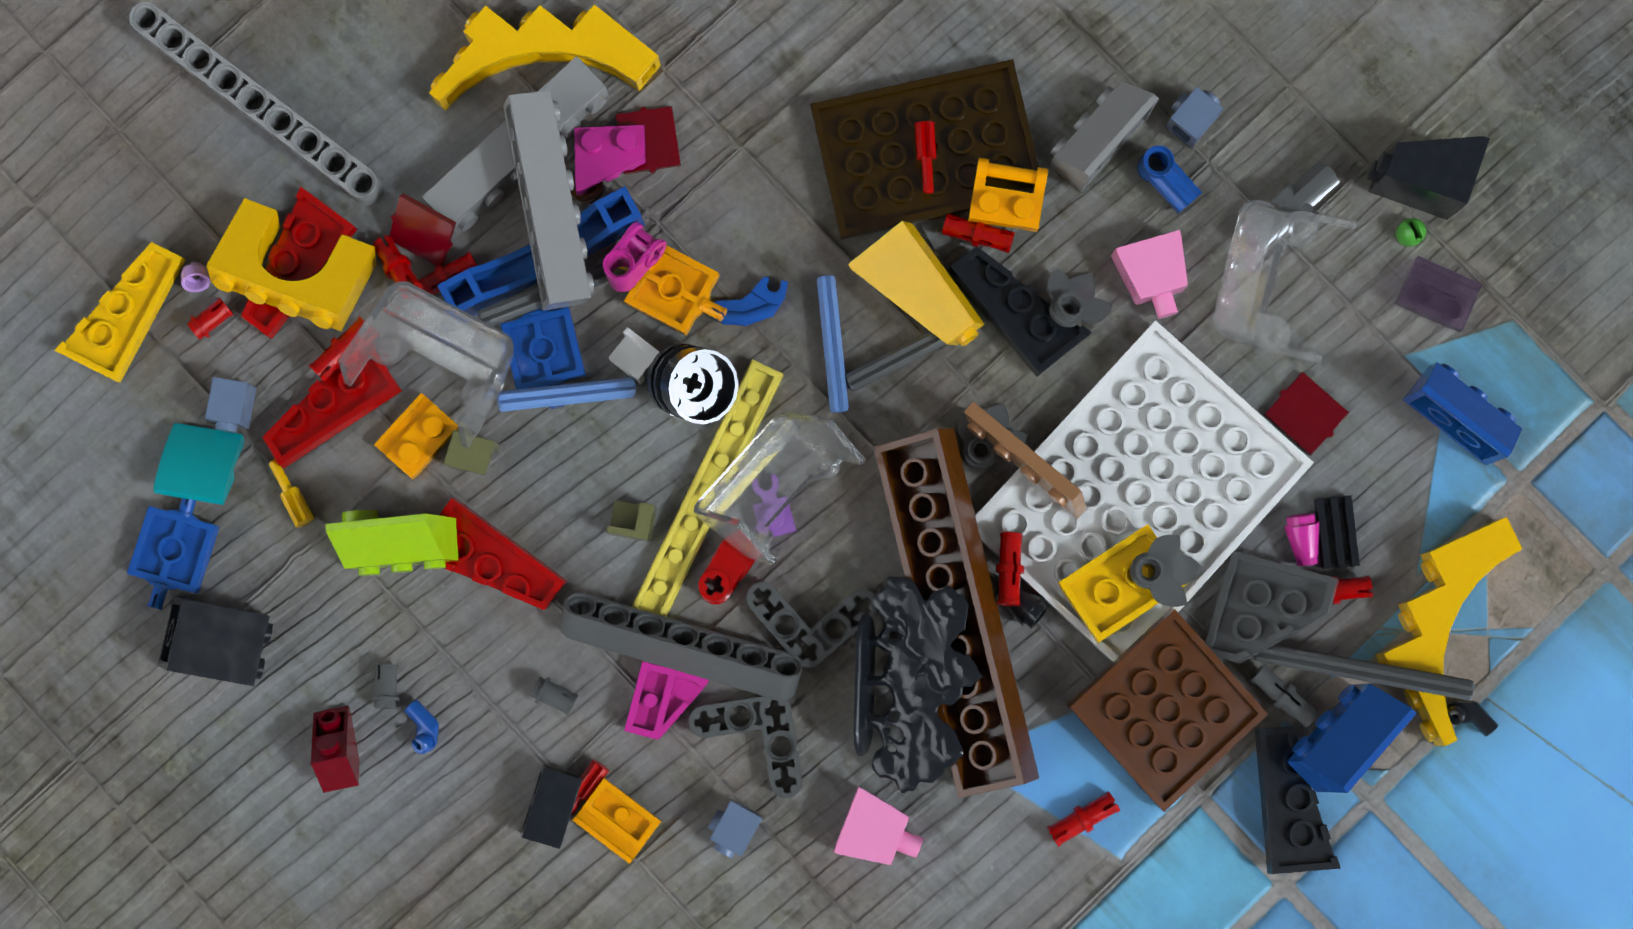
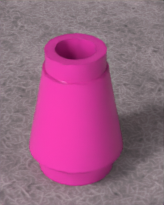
[1284,513,1320,566]

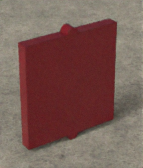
[616,106,681,175]
[389,193,456,266]
[1264,372,1349,456]

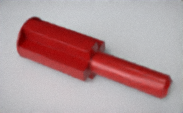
[914,121,936,194]
[570,759,610,818]

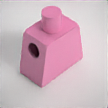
[1111,230,1188,319]
[833,786,924,865]

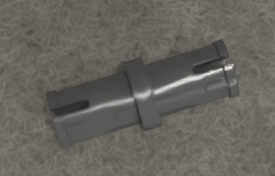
[1249,664,1319,728]

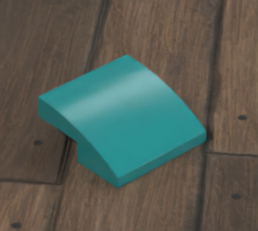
[153,423,245,505]

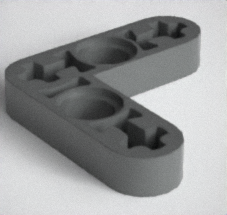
[746,582,877,668]
[689,696,802,798]

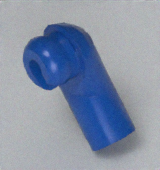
[404,699,439,754]

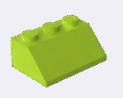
[325,513,458,576]

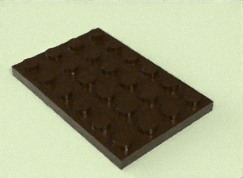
[810,59,1045,240]

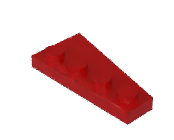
[241,186,358,339]
[262,338,402,469]
[439,497,567,610]

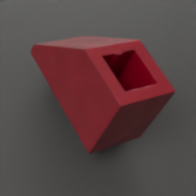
[311,705,360,793]

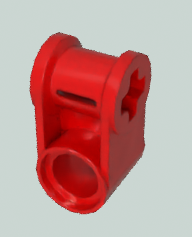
[698,535,758,605]

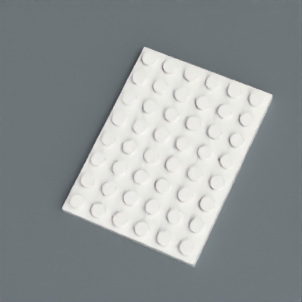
[975,320,1314,662]

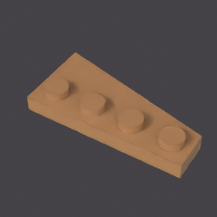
[964,402,1087,519]

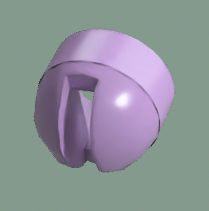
[180,261,210,292]

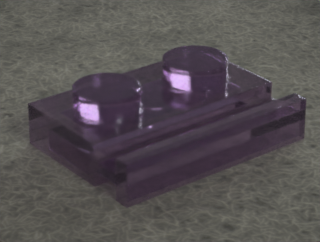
[1395,256,1483,332]

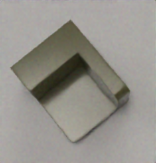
[444,430,499,475]
[606,500,657,542]

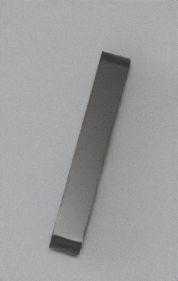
[560,593,803,701]

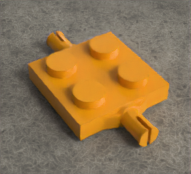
[618,246,727,336]

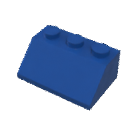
[1402,362,1522,465]
[1287,683,1417,793]

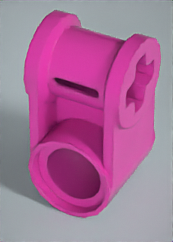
[603,222,667,292]

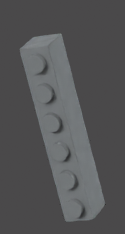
[422,56,608,234]
[503,90,594,310]

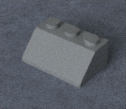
[1050,81,1159,193]

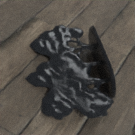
[853,577,982,793]

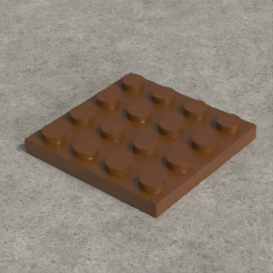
[1067,608,1268,812]

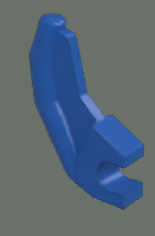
[708,277,788,326]

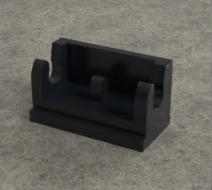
[520,764,582,849]

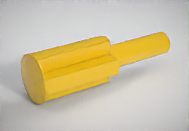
[269,459,315,528]

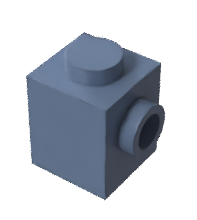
[1165,87,1224,149]
[205,377,257,433]
[708,799,764,859]

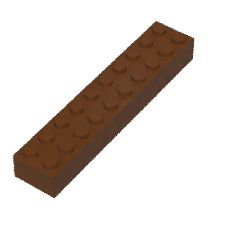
[874,428,1039,798]

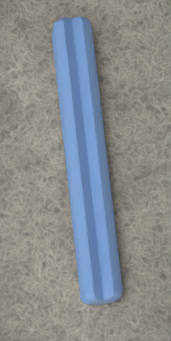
[817,275,849,413]
[497,377,636,412]

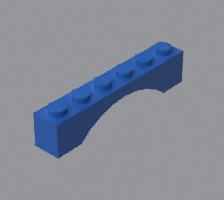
[437,186,645,323]

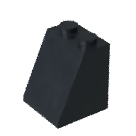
[1367,136,1490,220]
[158,597,273,686]

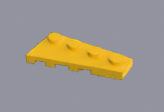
[54,242,186,383]

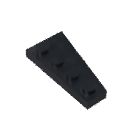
[948,246,1092,377]
[1255,726,1341,874]

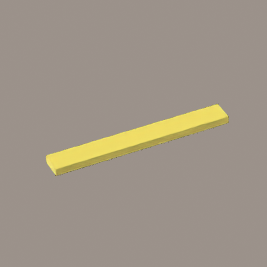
[632,359,784,617]

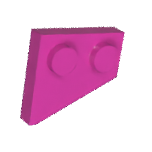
[574,125,646,196]
[624,661,709,740]

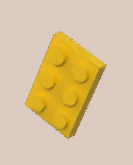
[1057,524,1188,643]

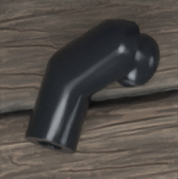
[1447,700,1499,736]

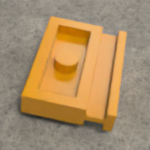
[374,393,461,480]
[572,778,662,864]

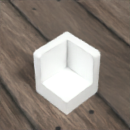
[609,327,660,385]

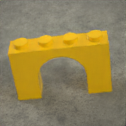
[206,198,377,331]

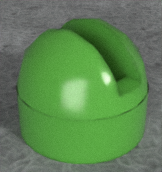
[1396,218,1426,247]

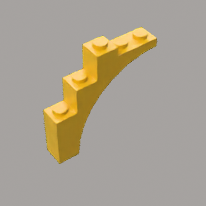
[429,4,661,111]
[1375,517,1522,746]

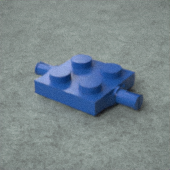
[500,307,586,409]
[127,498,220,610]

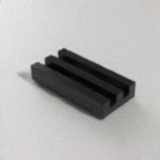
[1314,495,1360,570]

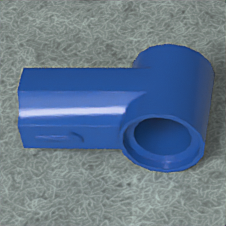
[1137,145,1202,214]

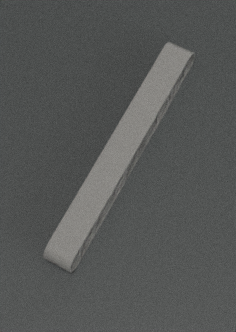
[129,2,384,205]

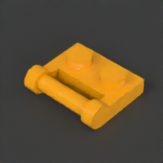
[968,157,1048,232]

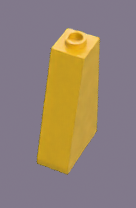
[848,221,984,346]

